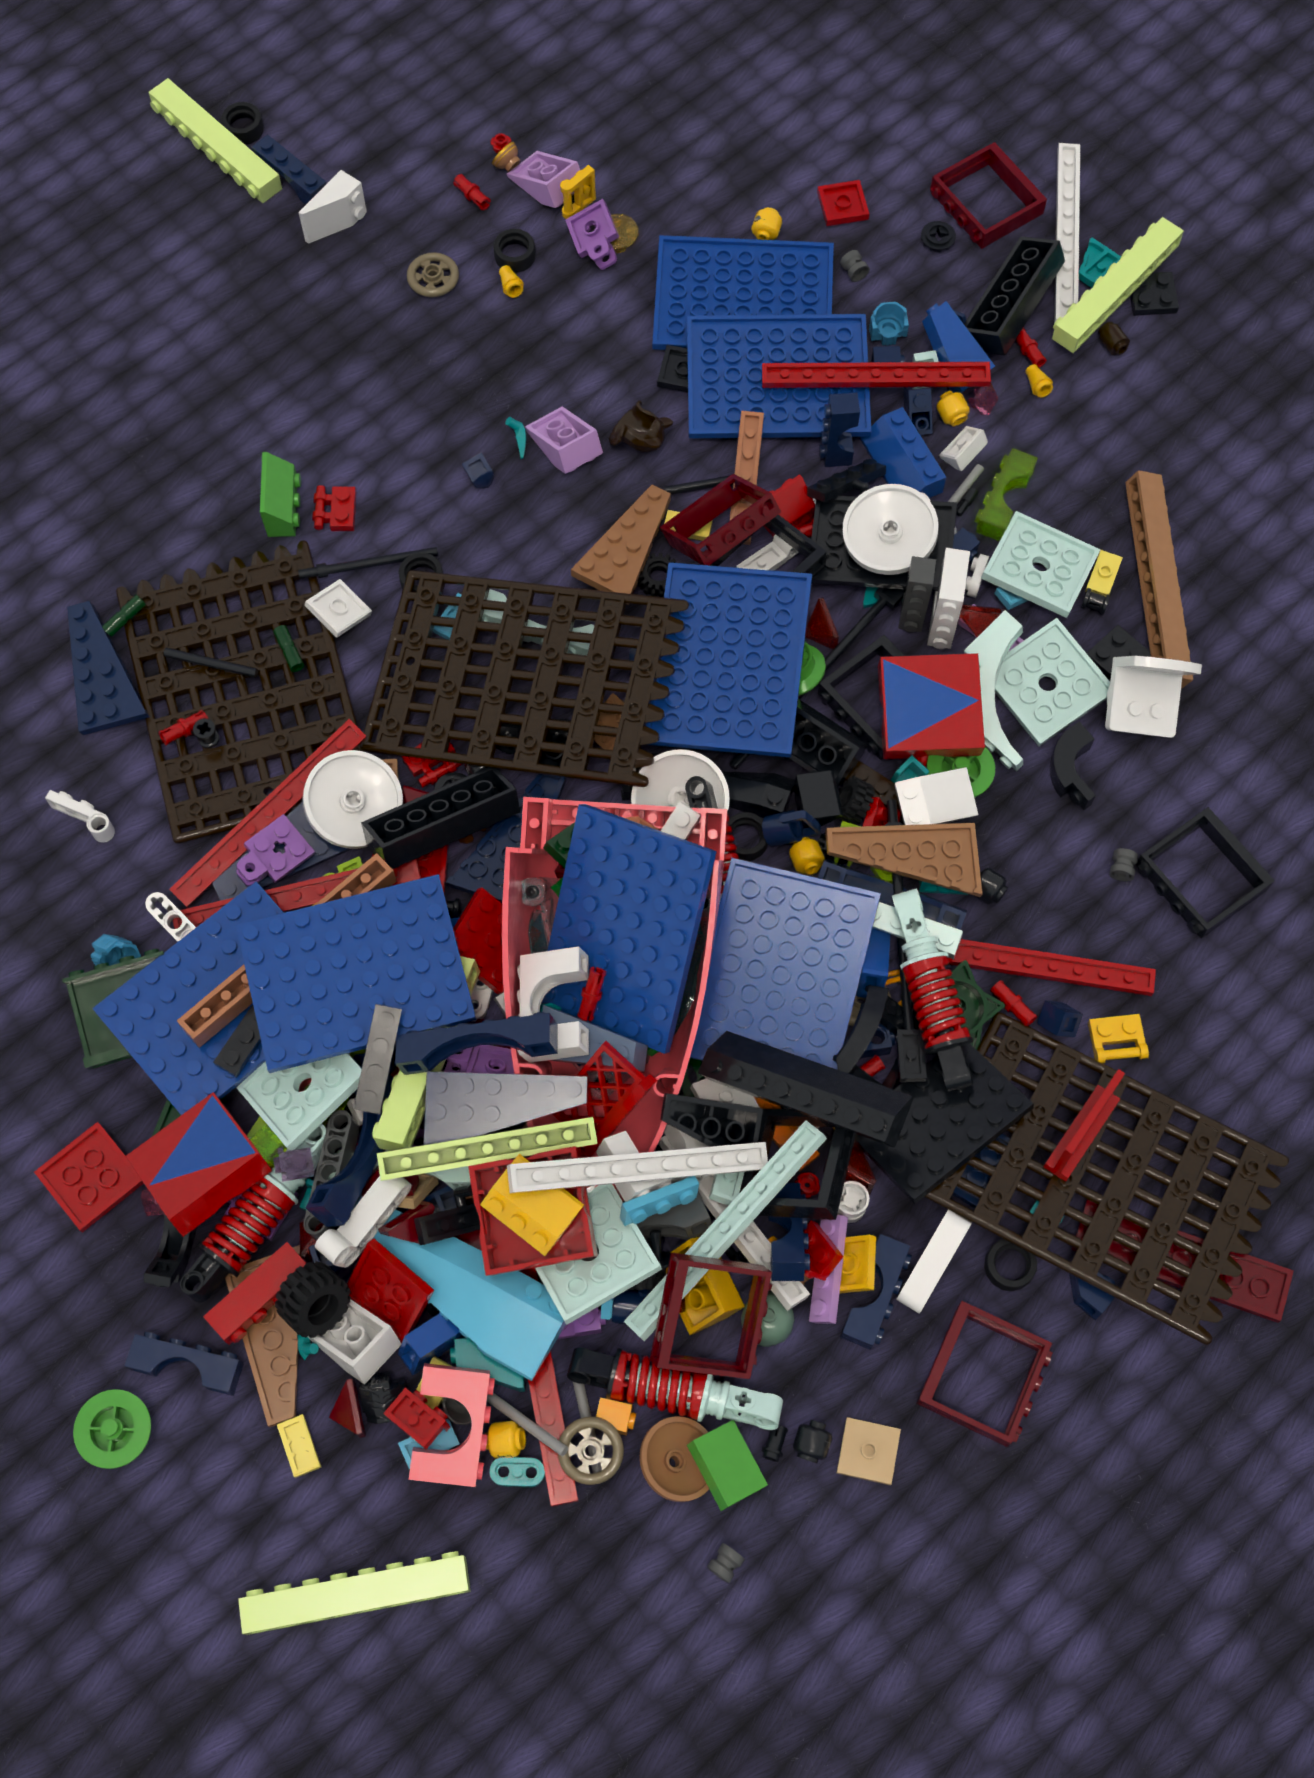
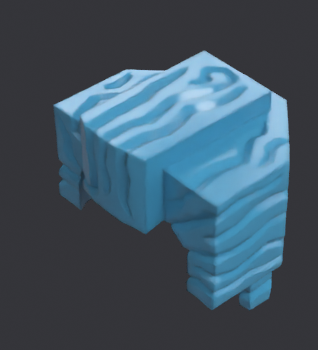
[869,302,909,346]
[91,934,141,966]

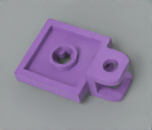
[565,199,619,270]
[236,814,315,887]
[444,1045,514,1074]

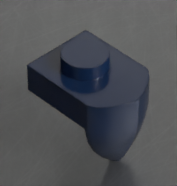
[462,453,494,489]

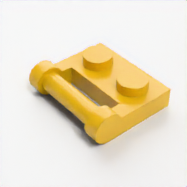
[560,165,596,219]
[1088,1014,1149,1063]

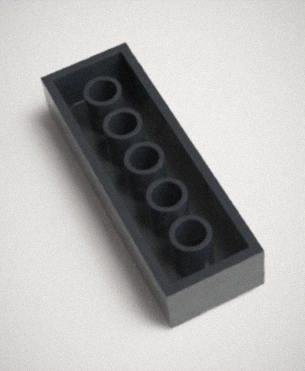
[964,236,1065,356]
[361,767,520,869]

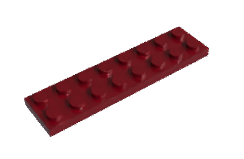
[1071,1199,1294,1323]

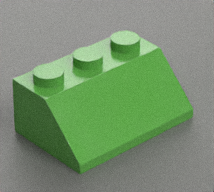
[260,452,301,537]

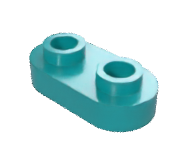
[489,1457,545,1487]

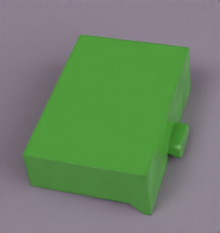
[687,1420,768,1511]

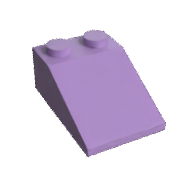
[507,151,580,208]
[525,406,603,474]

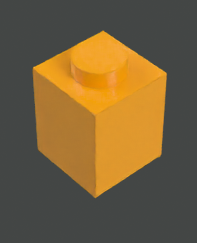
[595,1397,637,1436]

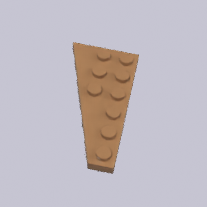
[571,485,671,605]
[825,823,982,897]
[225,1245,302,1427]

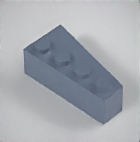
[542,1005,648,1072]

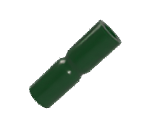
[102,594,147,637]
[273,625,304,672]

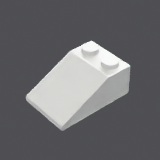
[299,170,367,243]
[894,767,978,825]
[307,1300,401,1385]

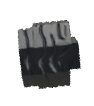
[359,1371,406,1424]

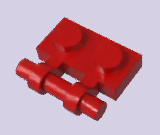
[312,485,356,531]
[401,743,462,788]

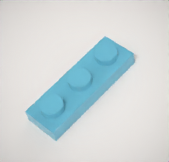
[620,1176,699,1226]

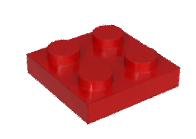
[817,180,869,226]

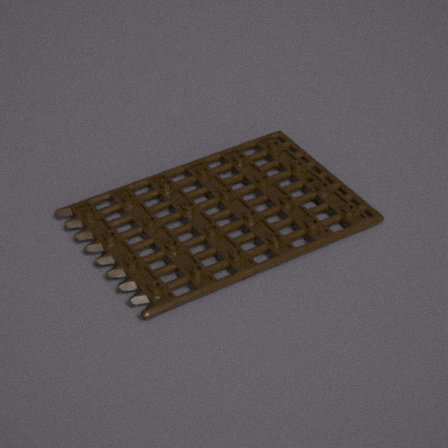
[116,540,364,844]
[360,570,689,787]
[924,1012,1289,1345]

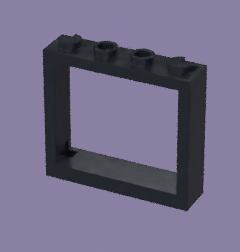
[699,515,827,577]
[818,635,905,760]
[1136,807,1275,939]
[739,1108,856,1220]

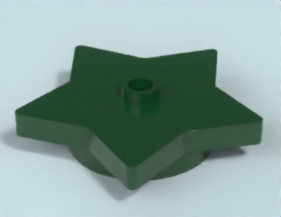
[923,960,1005,1050]

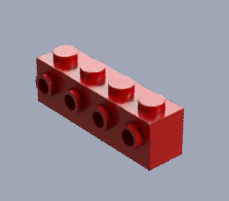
[203,1242,306,1345]

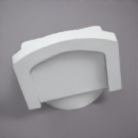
[1105,656,1202,738]

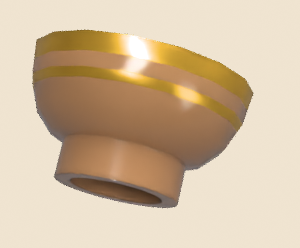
[492,142,521,172]

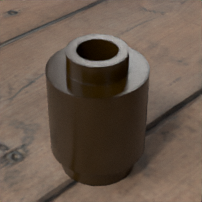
[1098,322,1130,355]

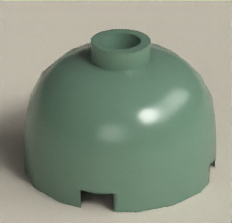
[741,1291,795,1347]

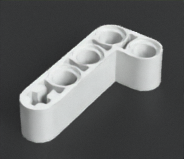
[145,892,196,942]
[315,1176,412,1268]
[896,1209,972,1314]

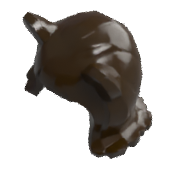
[609,400,673,452]

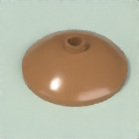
[640,1416,709,1502]

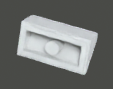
[939,426,988,471]

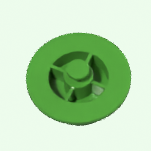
[799,642,826,695]
[927,747,995,797]
[73,1390,151,1469]

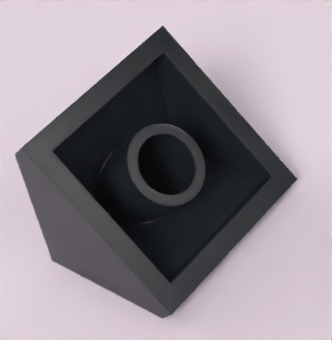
[794,770,843,829]

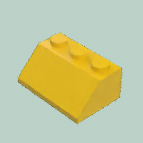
[480,1154,584,1256]
[666,1236,745,1335]

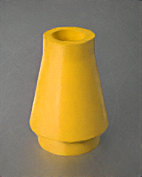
[499,265,524,298]
[1025,364,1053,398]

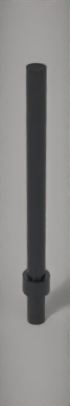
[298,547,438,579]

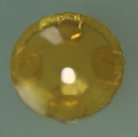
[610,214,639,253]

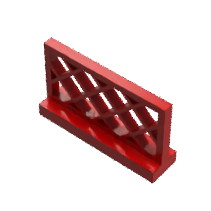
[552,1041,658,1157]
[1043,1069,1125,1182]

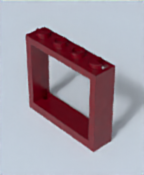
[930,142,1047,249]
[660,474,781,566]
[650,1252,772,1379]
[916,1301,1053,1447]

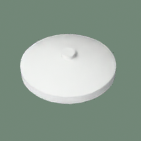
[843,484,938,575]
[631,749,730,809]
[303,750,403,849]

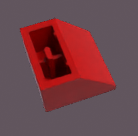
[763,474,815,537]

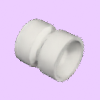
[837,1181,870,1223]

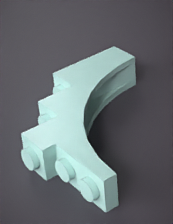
[964,610,1023,771]

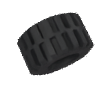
[275,1262,351,1338]

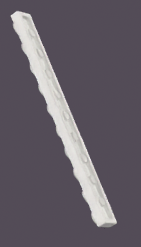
[1054,143,1080,323]
[507,1142,768,1193]

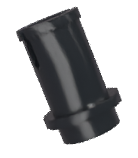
[761,1425,788,1462]

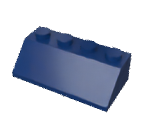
[860,407,946,498]

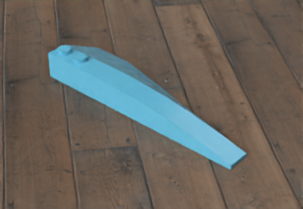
[352,1195,566,1381]

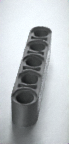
[304,1110,359,1241]

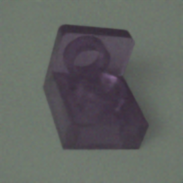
[273,1147,315,1182]

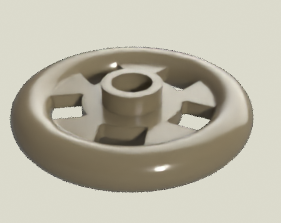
[407,252,459,297]
[558,1416,624,1485]

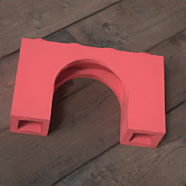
[409,1363,495,1487]

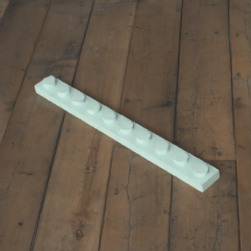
[624,1120,827,1341]

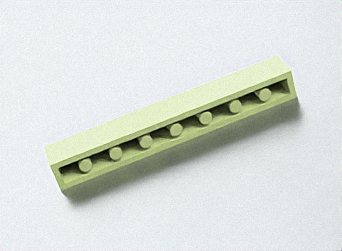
[149,78,282,203]
[1052,217,1184,353]
[372,956,480,1151]
[377,1117,597,1181]
[238,1551,471,1635]

